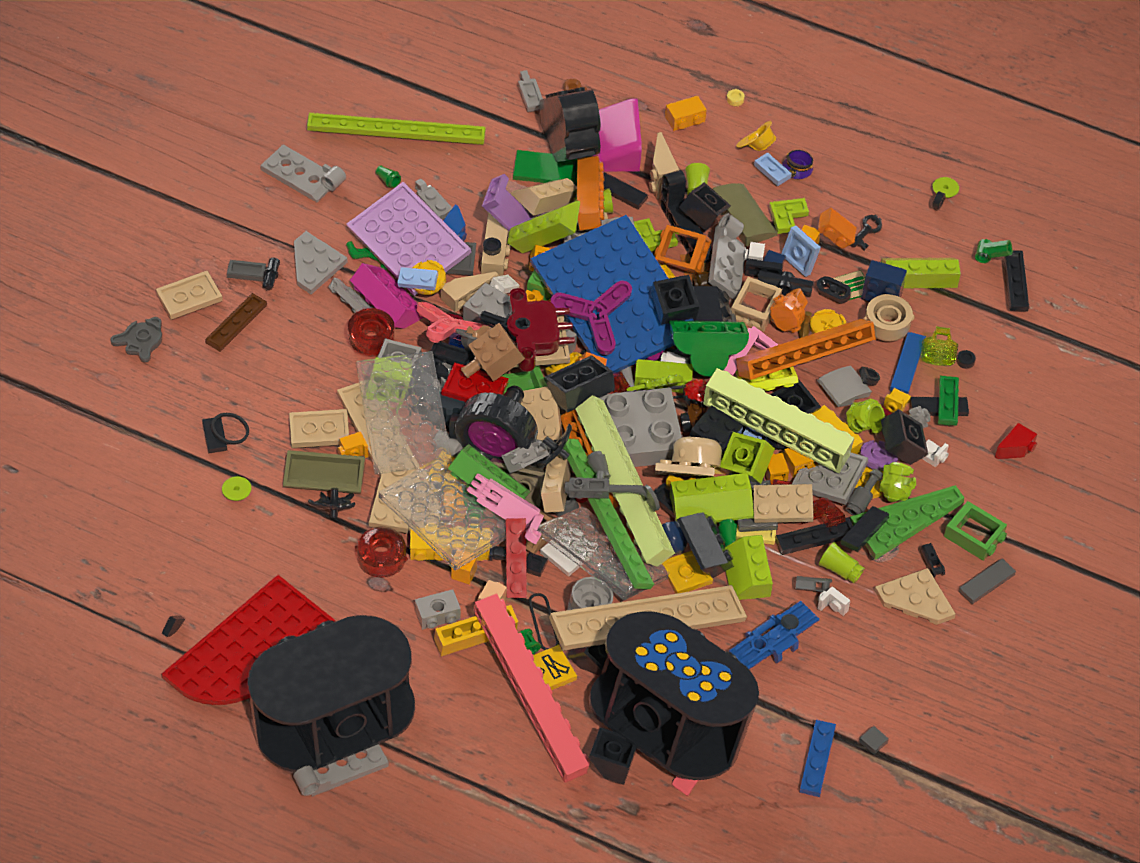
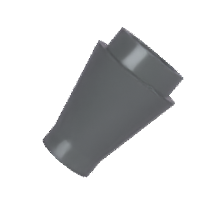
[587,451,611,479]

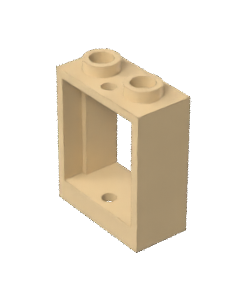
[731,277,782,331]

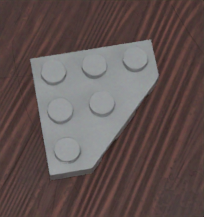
[294,231,348,294]
[792,453,868,505]

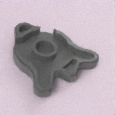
[110,317,162,362]

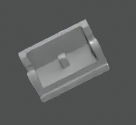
[502,440,549,473]

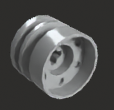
[567,577,613,610]

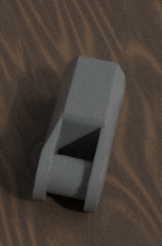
[796,576,832,592]

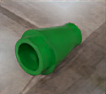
[375,165,401,188]
[718,519,737,547]

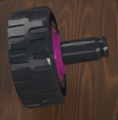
[455,386,538,460]

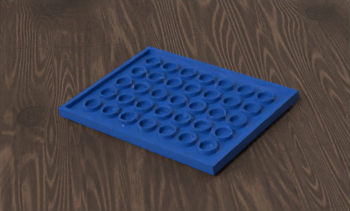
[530,215,694,374]

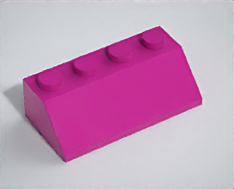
[350,263,424,329]

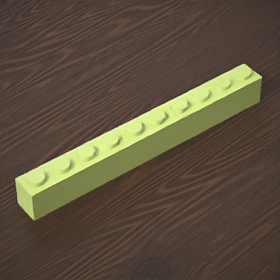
[576,395,675,567]

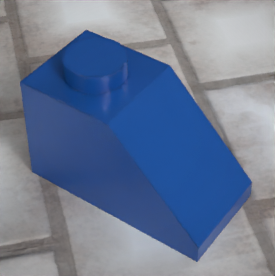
[443,204,467,241]

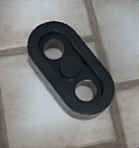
[817,276,851,303]

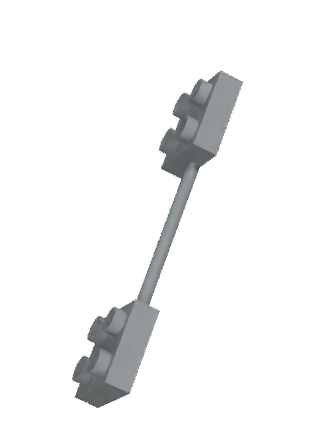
[560,217,682,467]

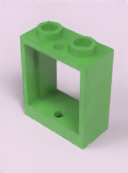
[944,501,1007,561]

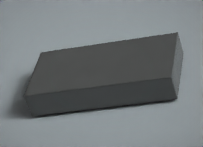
[227,260,267,282]

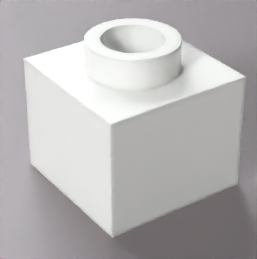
[744,242,765,261]

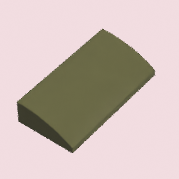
[713,183,778,247]
[283,450,366,494]

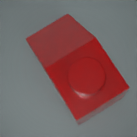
[995,423,1037,459]

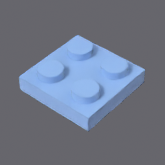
[781,226,821,277]

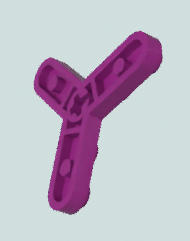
[551,281,632,355]

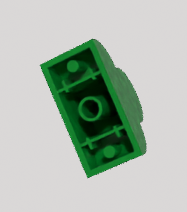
[669,321,749,376]

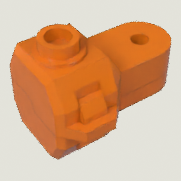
[770,288,808,333]

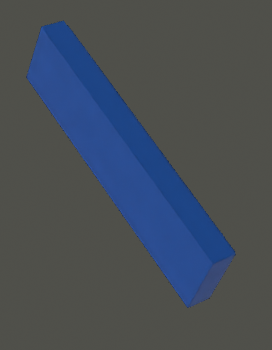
[890,332,926,394]

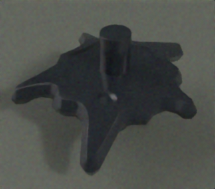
[535,424,572,465]
[308,488,356,518]

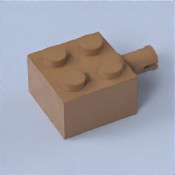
[461,323,525,381]

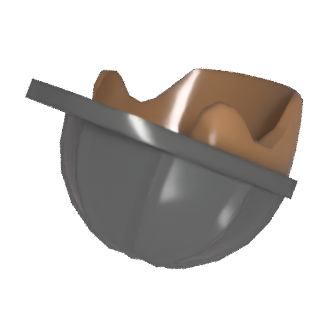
[455,325,491,352]

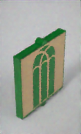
[833,270,865,301]

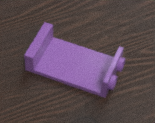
[482,174,545,231]

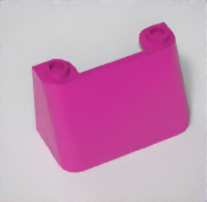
[593,98,642,172]

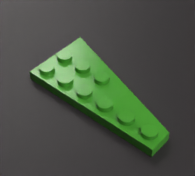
[850,485,964,560]

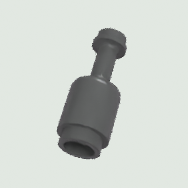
[845,469,883,516]

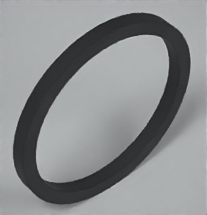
[211,412,249,445]

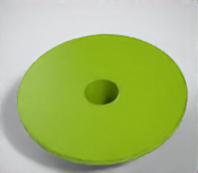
[933,177,959,198]
[222,476,251,501]

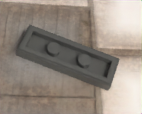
[959,558,1016,604]

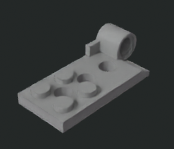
[260,144,346,203]
[709,214,746,300]
[293,744,389,797]

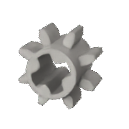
[909,406,931,428]

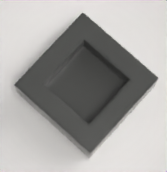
[859,726,889,755]

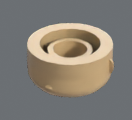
[864,294,914,341]
[672,437,722,467]

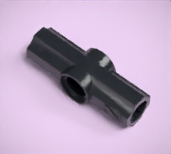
[758,270,814,297]

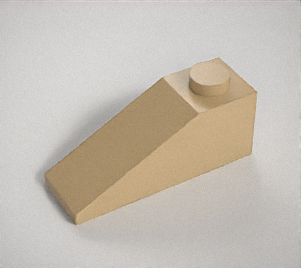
[441,272,498,312]

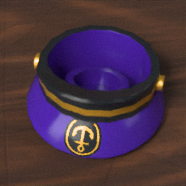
[782,150,813,179]

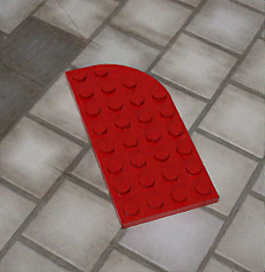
[161,575,335,705]

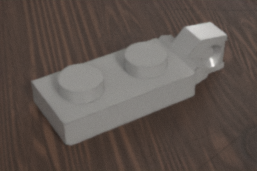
[518,70,543,112]
[415,179,452,220]
[328,278,373,315]

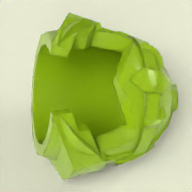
[845,399,885,436]
[879,462,916,502]

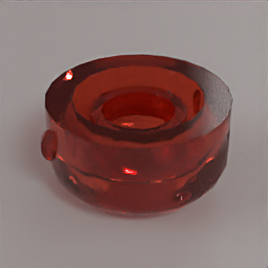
[348,308,395,356]
[355,526,408,578]

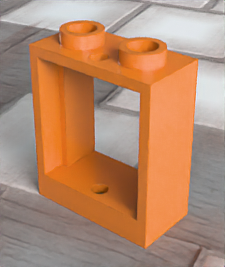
[655,225,712,274]

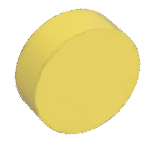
[727,89,745,106]

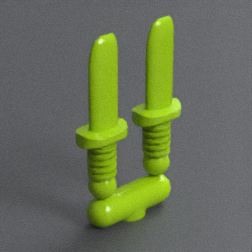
[627,374,683,391]

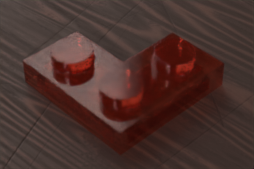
[800,498,846,527]

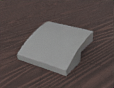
[818,366,872,407]

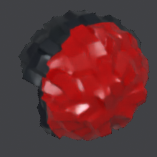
[683,379,707,408]

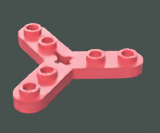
[416,302,489,343]

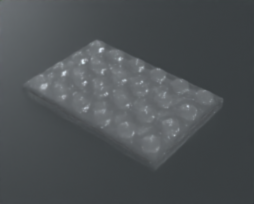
[356,351,452,475]
[378,457,506,570]
[537,507,670,600]

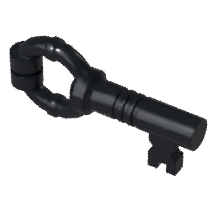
[850,214,882,251]

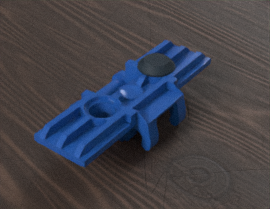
[729,601,820,670]

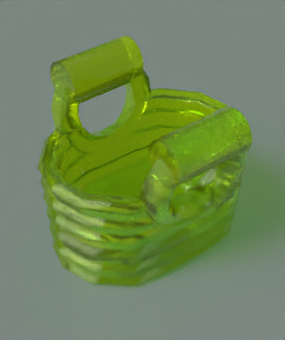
[921,326,958,366]

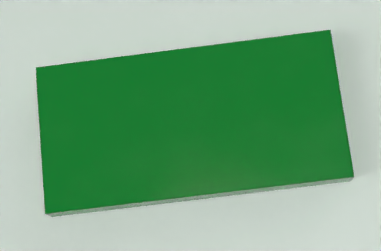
[513,150,577,186]

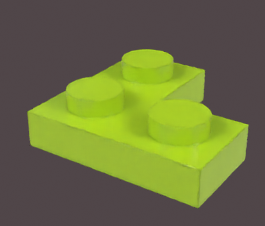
[769,198,809,234]
[634,218,678,251]

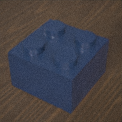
[861,260,907,302]

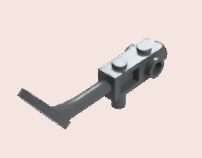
[565,471,660,511]

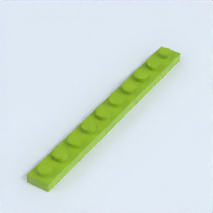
[307,113,486,144]

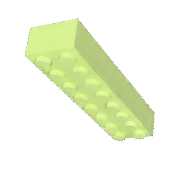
[703,368,854,473]

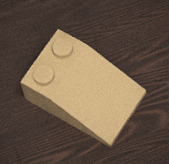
[649,132,679,199]

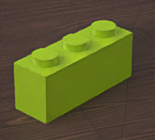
[634,359,693,393]

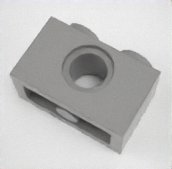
[415,589,461,630]

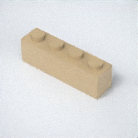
[481,213,510,276]
[541,455,572,512]

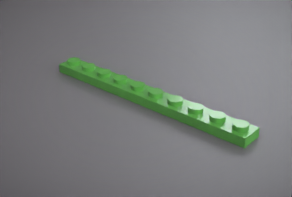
[563,439,654,589]

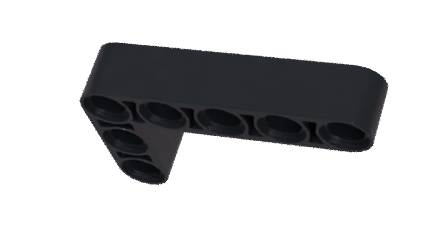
[660,169,712,263]

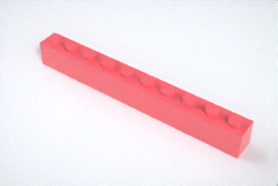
[473,593,590,783]

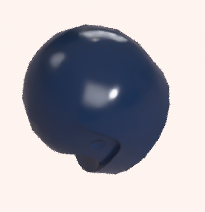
[662,521,688,555]

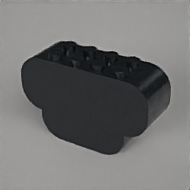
[539,87,601,162]

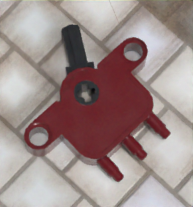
[480,288,575,372]

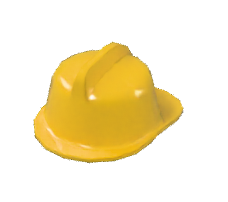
[736,121,776,151]

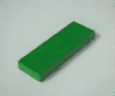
[938,375,959,426]

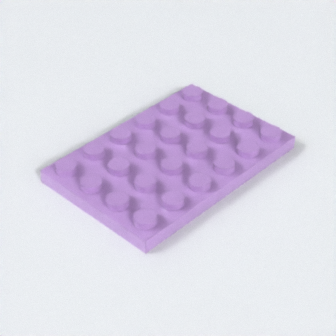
[346,182,472,296]

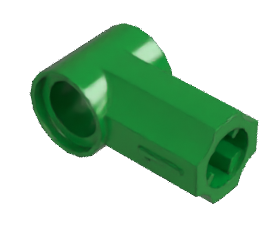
[975,239,1013,263]

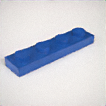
[799,720,836,797]

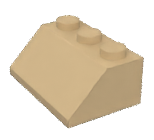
[511,178,577,216]

